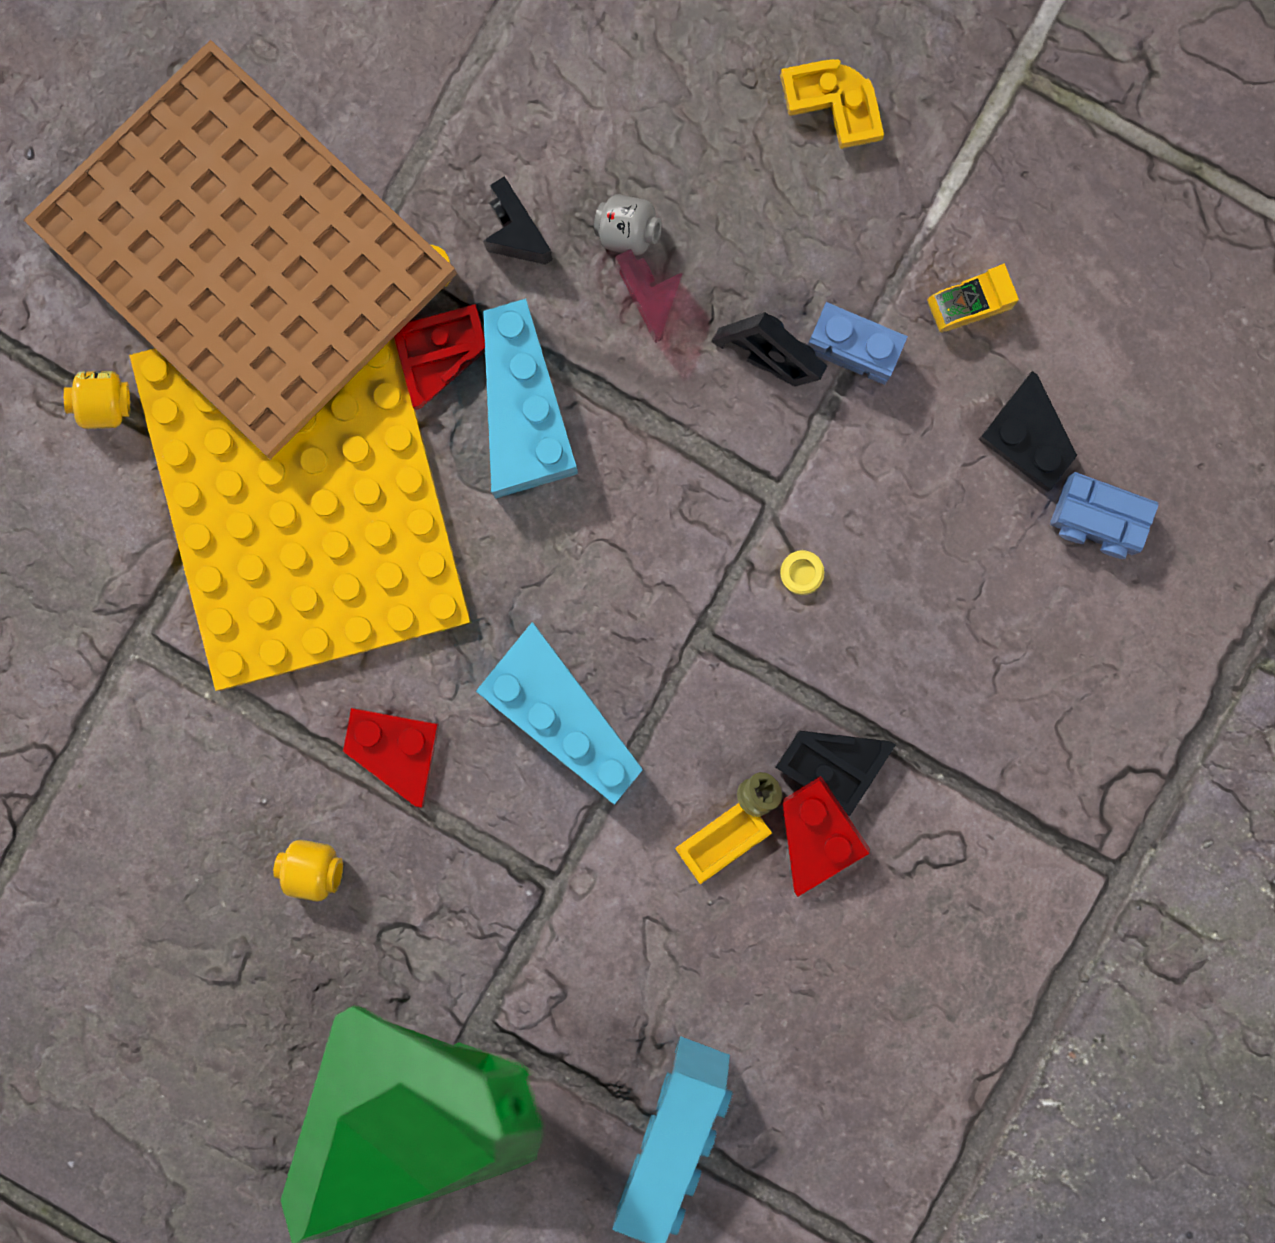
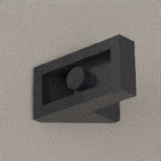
[483,176,553,265]

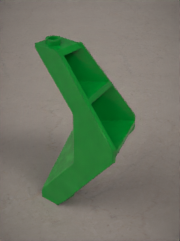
[280,1005,543,1243]

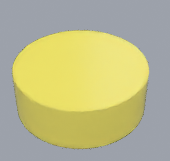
[780,550,824,595]

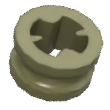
[737,772,782,817]

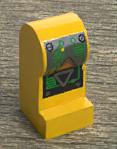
[927,263,1019,332]

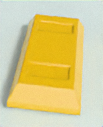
[675,803,772,885]

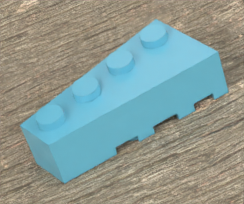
[483,298,578,499]
[476,622,643,805]
[612,1036,733,1243]

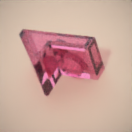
[615,249,683,343]

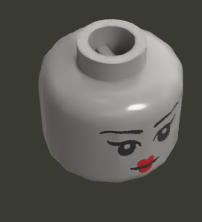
[594,194,662,256]

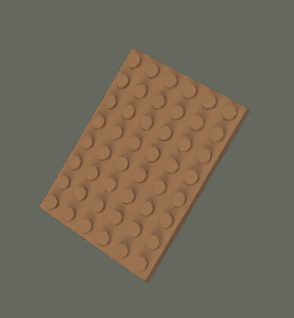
[23,40,457,459]

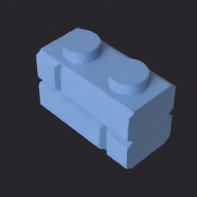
[808,302,908,385]
[1050,472,1159,559]

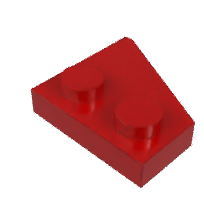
[394,304,485,410]
[343,708,439,808]
[783,776,870,897]

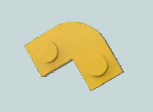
[780,59,884,149]

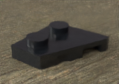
[711,312,827,387]
[979,371,1077,492]
[775,730,896,816]

